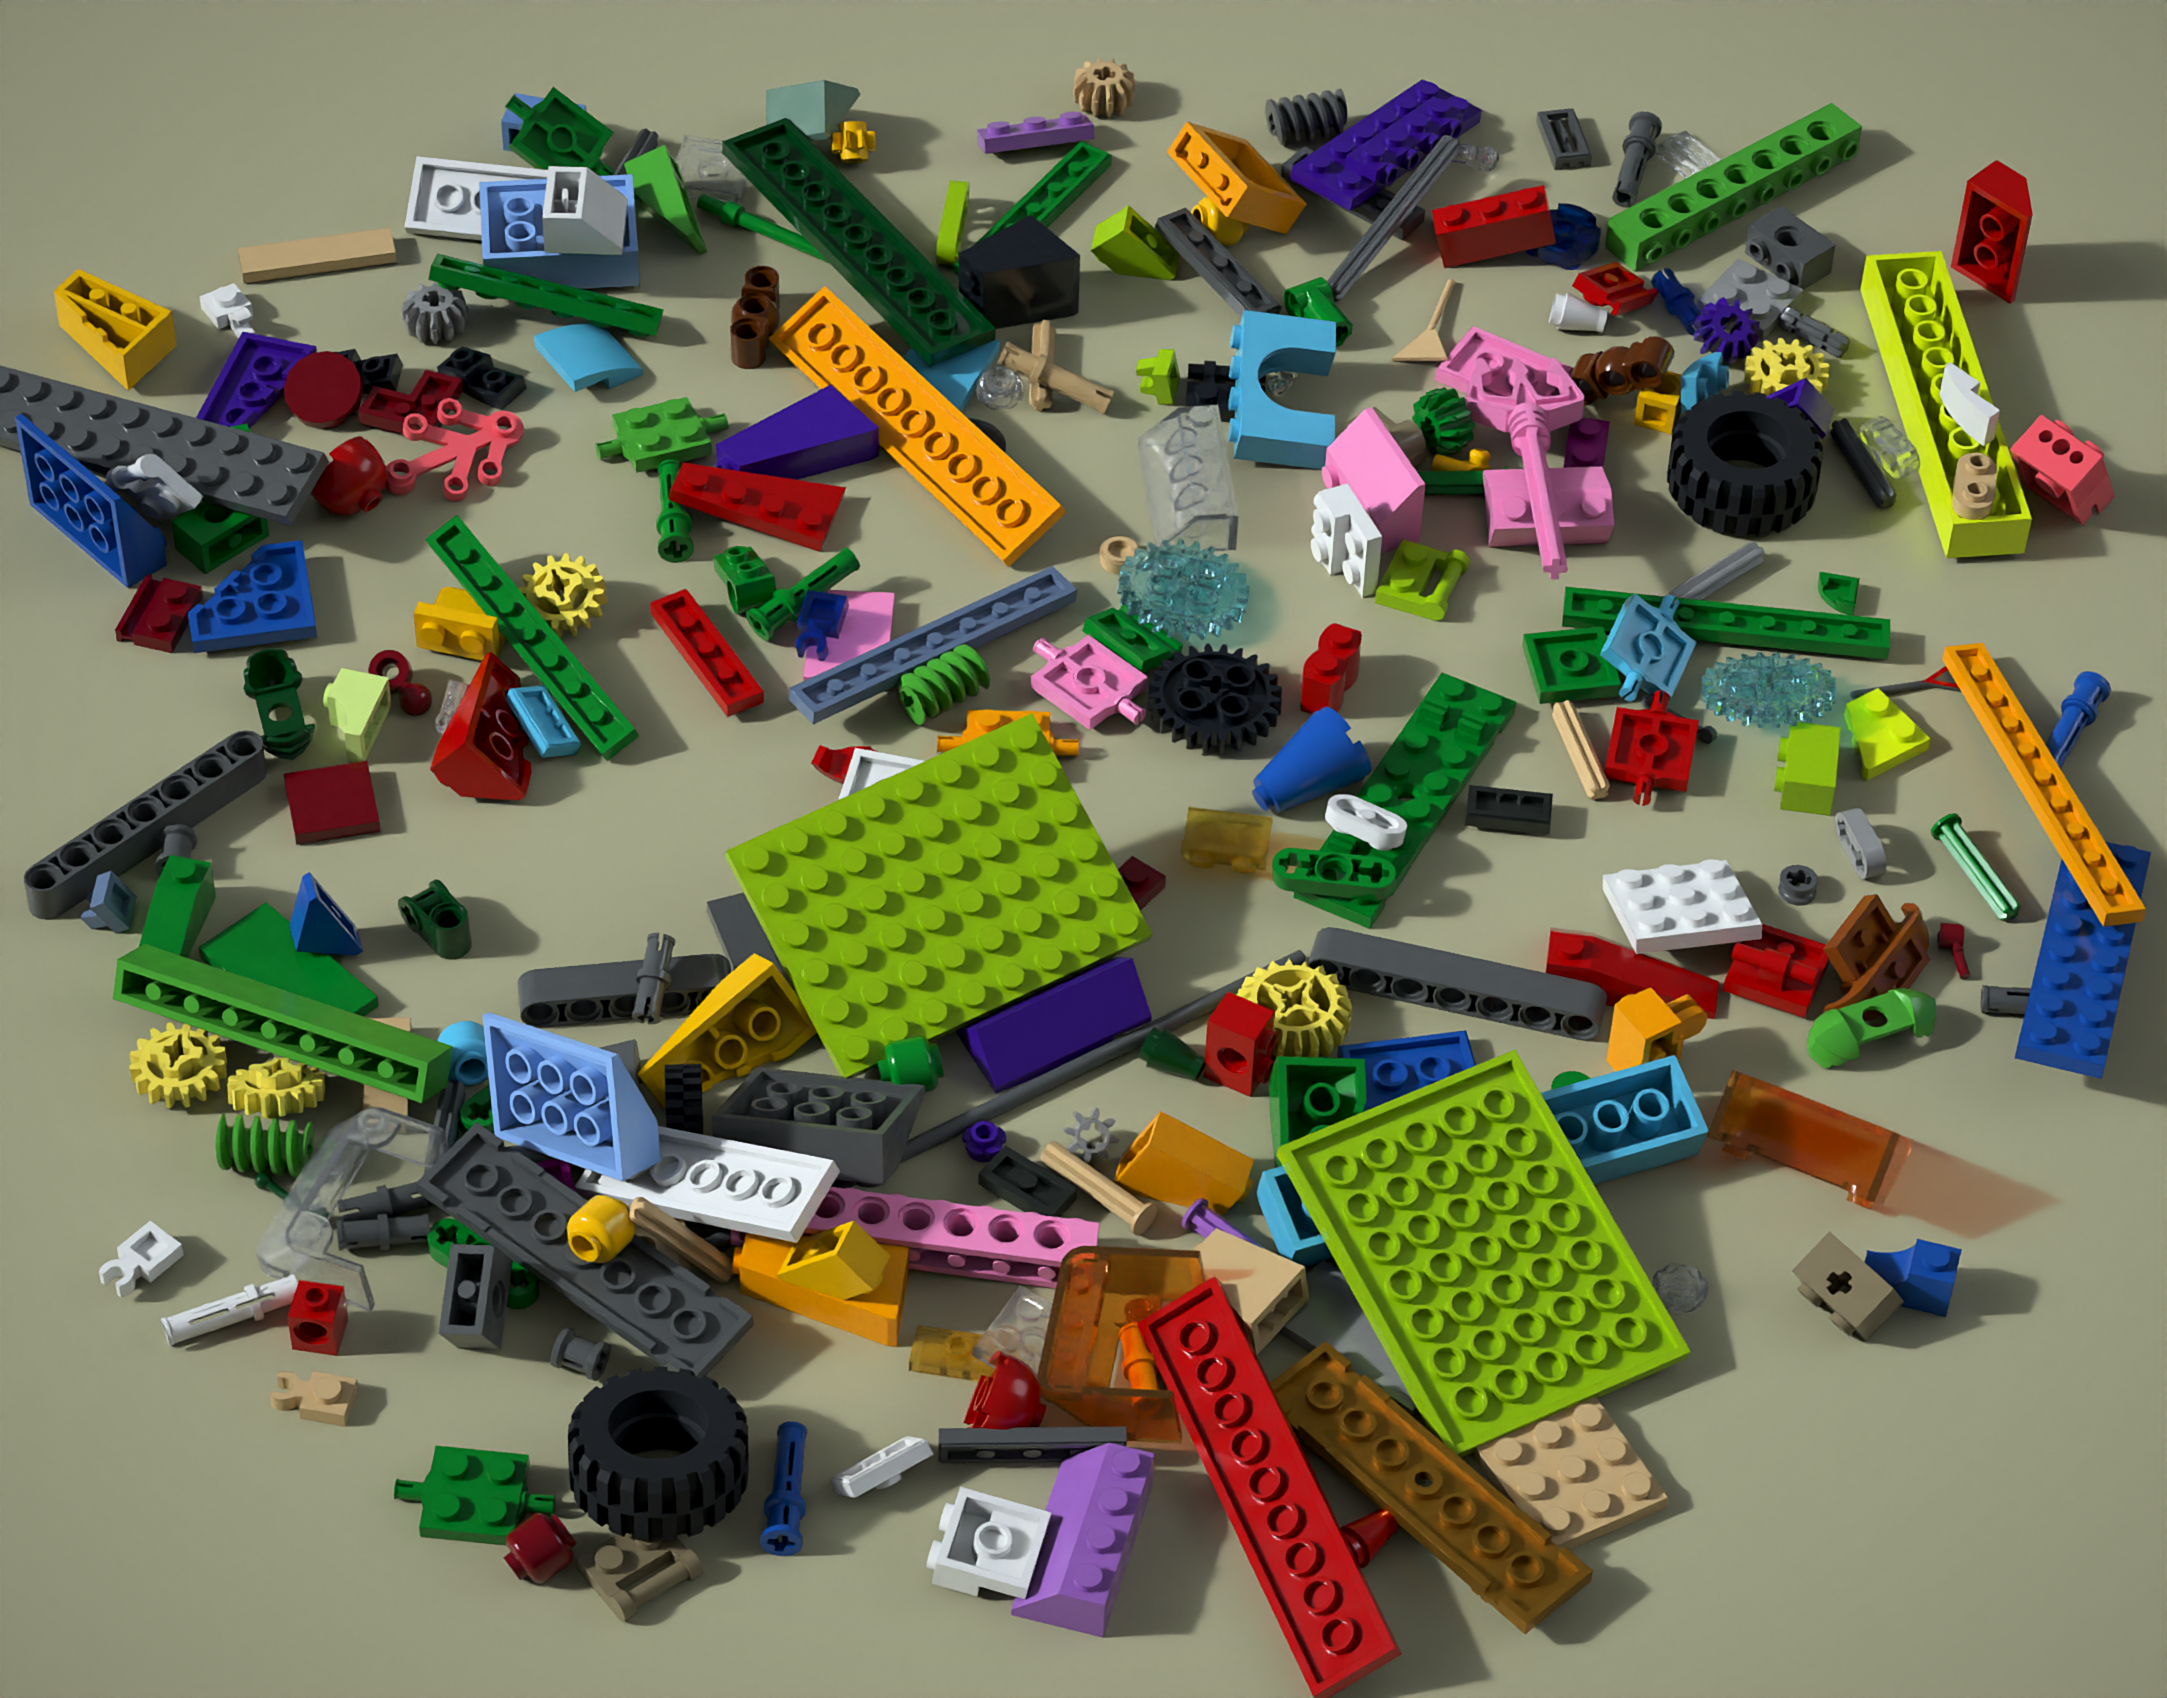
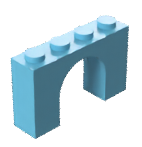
[1228,310,1336,470]

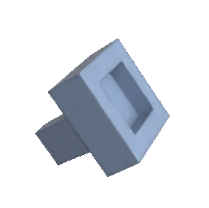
[81,871,137,933]

